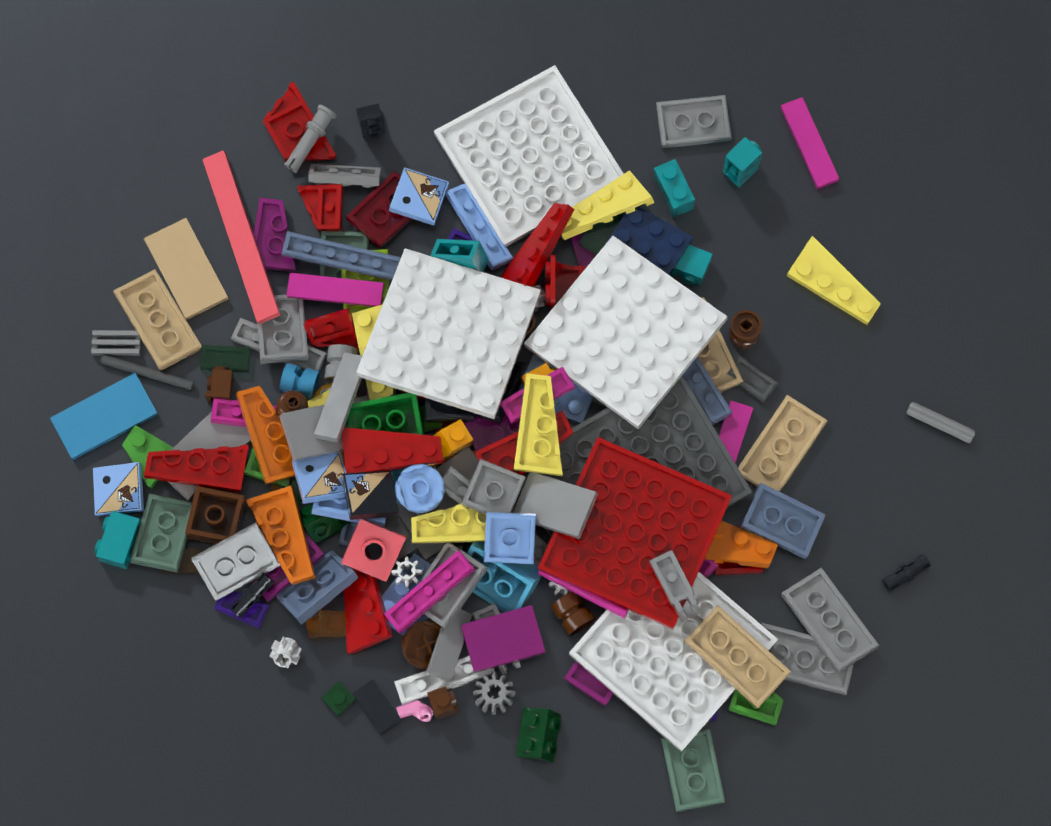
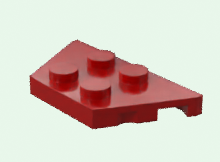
[263,81,336,162]

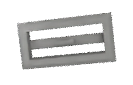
[91,330,141,356]

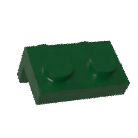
[299,504,351,544]
[516,707,561,763]

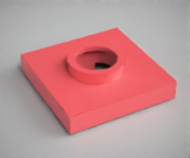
[341,519,406,582]

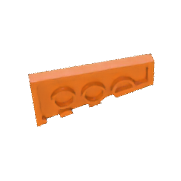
[236,386,295,485]
[246,486,316,585]

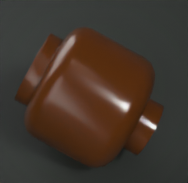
[276,390,309,419]

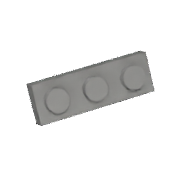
[308,164,381,188]

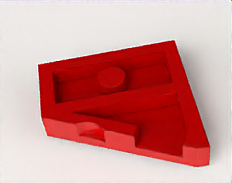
[303,308,360,353]

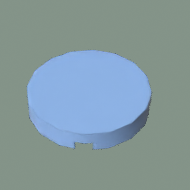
[395,464,445,513]

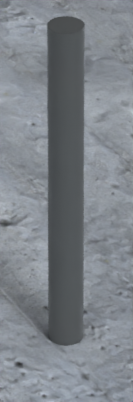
[100,354,194,390]

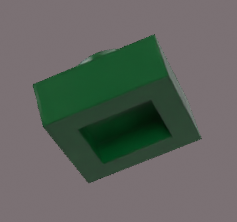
[321,681,356,717]

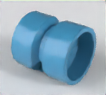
[279,363,320,400]

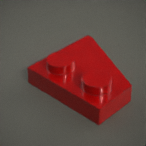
[297,184,344,232]

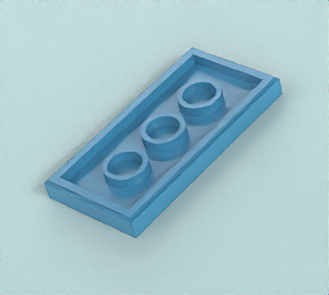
[50,373,158,460]

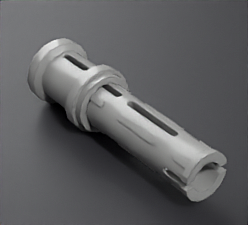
[284,105,337,173]

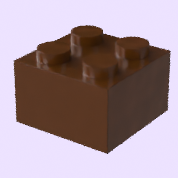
[185,486,247,545]

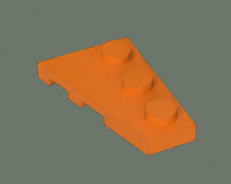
[705,520,778,568]

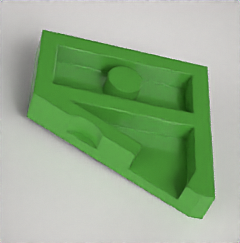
[729,689,784,726]

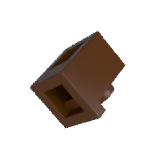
[205,366,234,403]
[427,686,459,720]

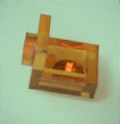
[306,610,346,639]

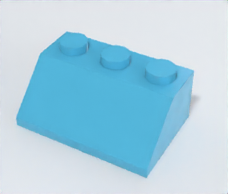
[467,542,542,613]

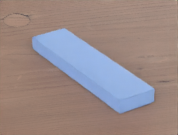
[445,184,513,271]

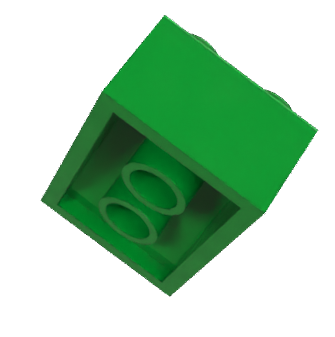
[347,393,425,435]

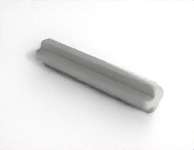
[907,402,975,443]

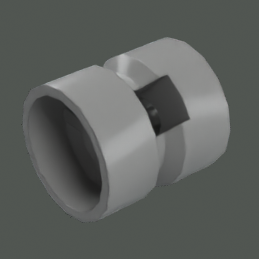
[324,344,359,383]

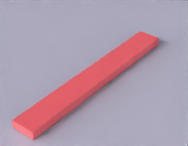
[202,150,281,324]

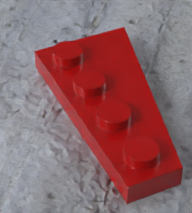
[500,203,575,287]
[475,411,573,475]
[342,427,444,473]
[144,445,249,493]
[342,547,393,655]

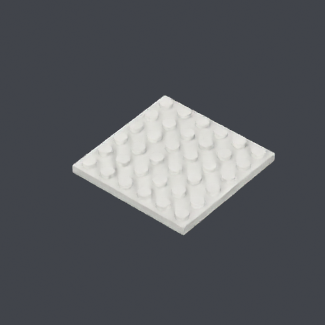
[434,65,624,247]
[524,236,727,429]
[356,248,541,419]
[569,572,778,752]

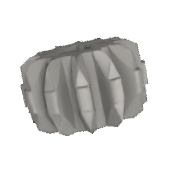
[473,672,515,715]

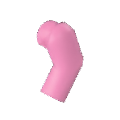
[396,700,433,722]

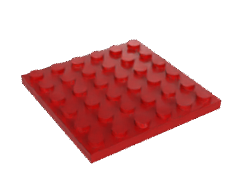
[538,437,732,630]

